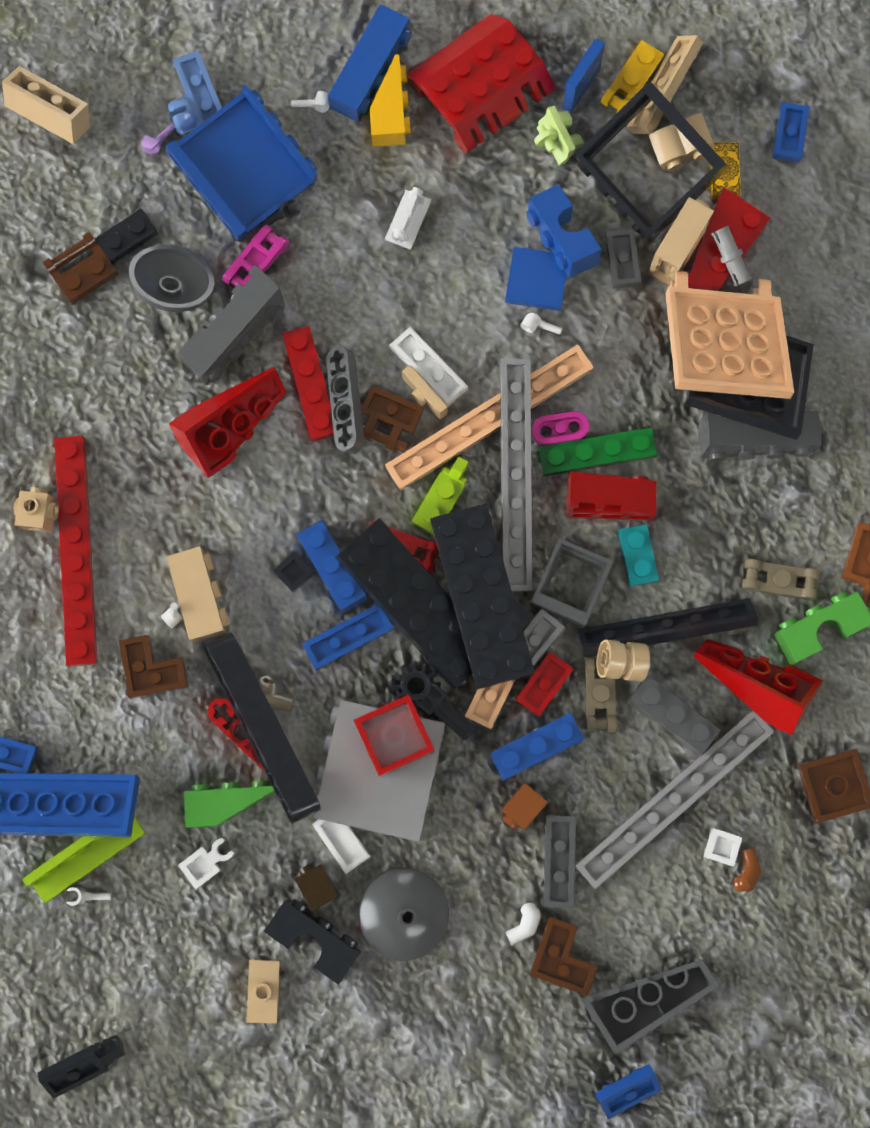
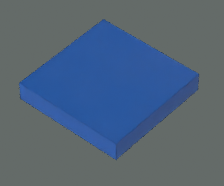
[563,39,605,113]
[505,246,566,311]

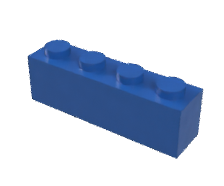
[328,4,412,123]

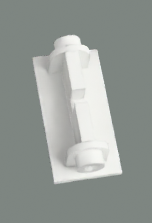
[385,187,432,250]

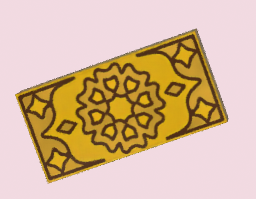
[710,142,741,199]

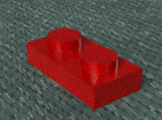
[515,652,574,717]

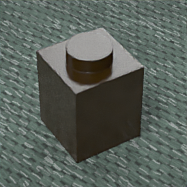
[294,862,340,912]

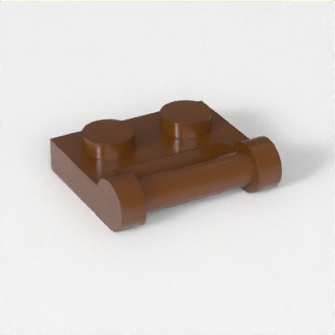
[42,232,118,305]

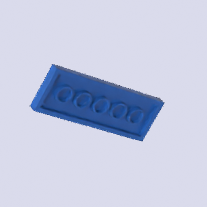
[0,773,140,837]

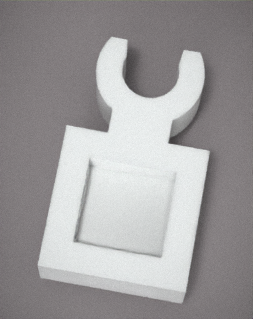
[178,838,235,889]

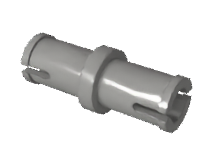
[711,225,752,286]

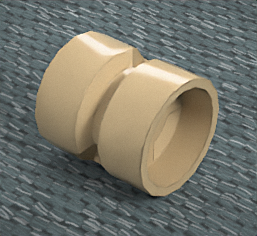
[596,640,650,682]

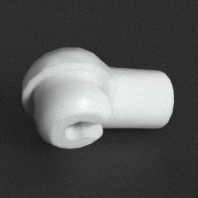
[505,903,541,946]

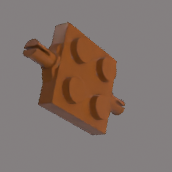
[841,522,870,608]

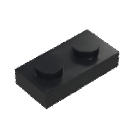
[95,208,158,264]

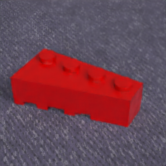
[688,186,770,291]

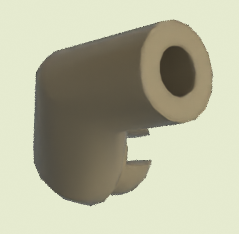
[258,676,294,712]

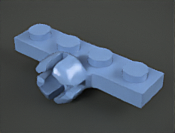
[168,50,222,134]

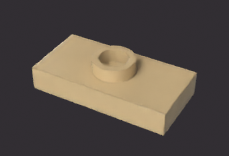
[402,365,448,420]
[246,959,281,1024]

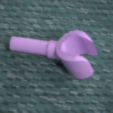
[141,123,175,155]

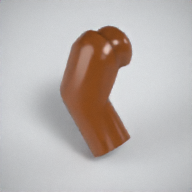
[733,847,761,892]

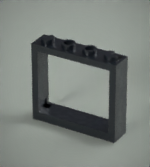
[575,81,729,240]

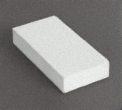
[312,819,371,874]

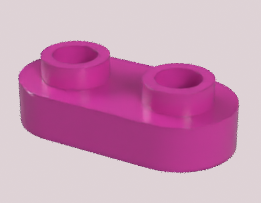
[531,411,589,446]

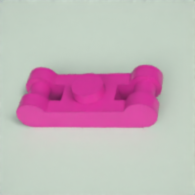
[222,224,290,287]

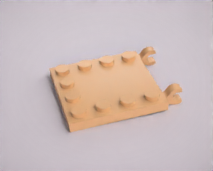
[666,271,794,399]

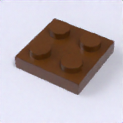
[797,749,870,823]

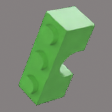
[774,591,870,665]

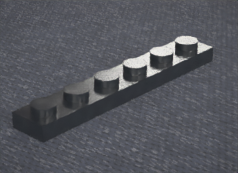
[577,598,758,657]

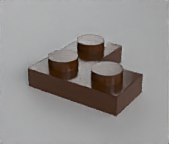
[119,635,189,699]
[529,916,597,996]

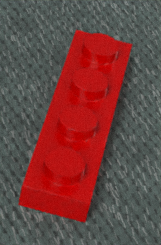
[282,326,334,442]

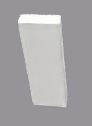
[389,326,468,407]

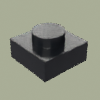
[273,551,315,593]

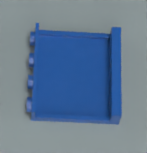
[166,85,317,242]

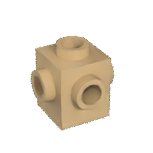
[13,487,59,533]

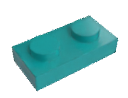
[617,524,659,587]

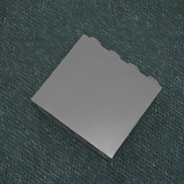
[313,700,445,842]

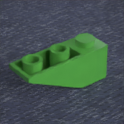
[184,780,275,828]

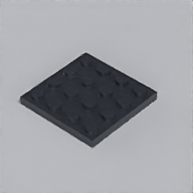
[685,335,814,440]

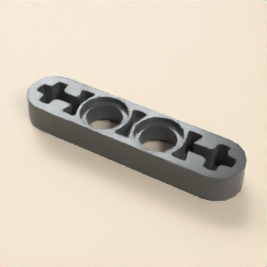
[326,346,364,454]

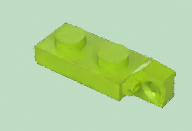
[412,456,469,535]

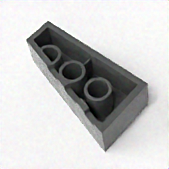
[177,265,286,385]
[581,959,719,1054]

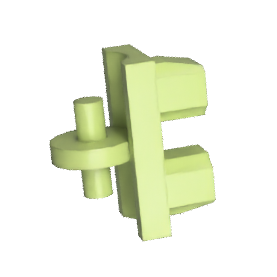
[534,106,584,165]

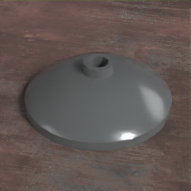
[128,245,215,312]
[359,868,449,961]

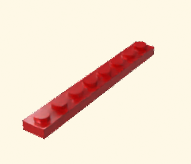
[54,435,98,667]

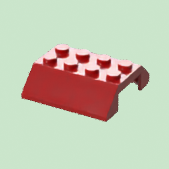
[406,14,555,154]

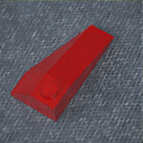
[169,367,287,478]
[694,639,823,735]

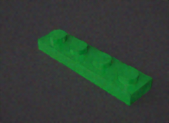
[538,427,657,477]

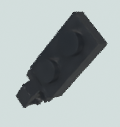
[37,1035,125,1098]

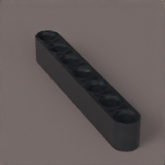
[204,632,321,824]

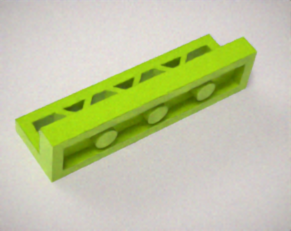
[22,815,147,904]

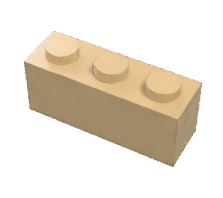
[2,66,90,144]
[166,546,230,643]

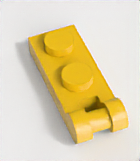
[600,40,665,112]

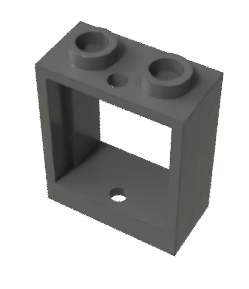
[530,537,613,628]

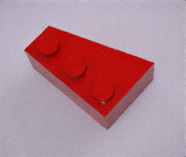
[566,471,656,521]

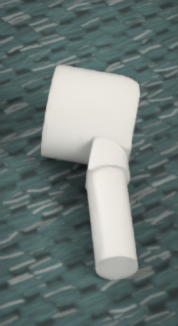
[291,91,329,113]
[520,313,562,334]
[161,603,183,629]
[67,887,111,906]

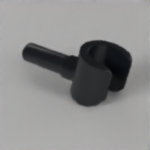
[261,200,301,226]

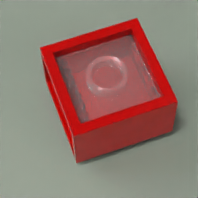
[354,695,435,777]

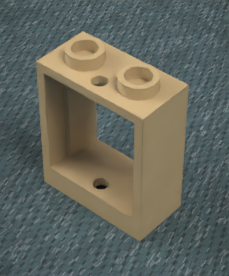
[648,197,714,286]

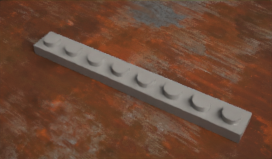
[500,359,532,591]
[575,710,774,889]

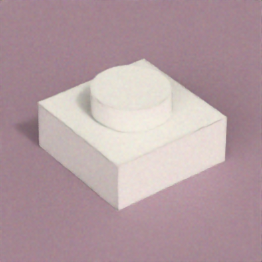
[703,828,742,867]

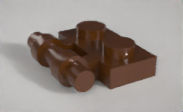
[361,385,424,453]

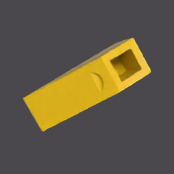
[370,54,411,147]

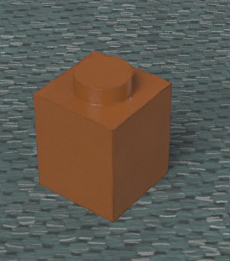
[501,783,548,831]

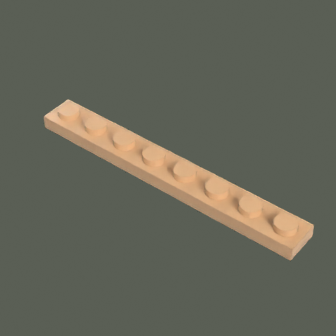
[385,345,594,491]

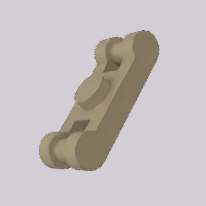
[742,559,821,601]
[584,656,617,733]

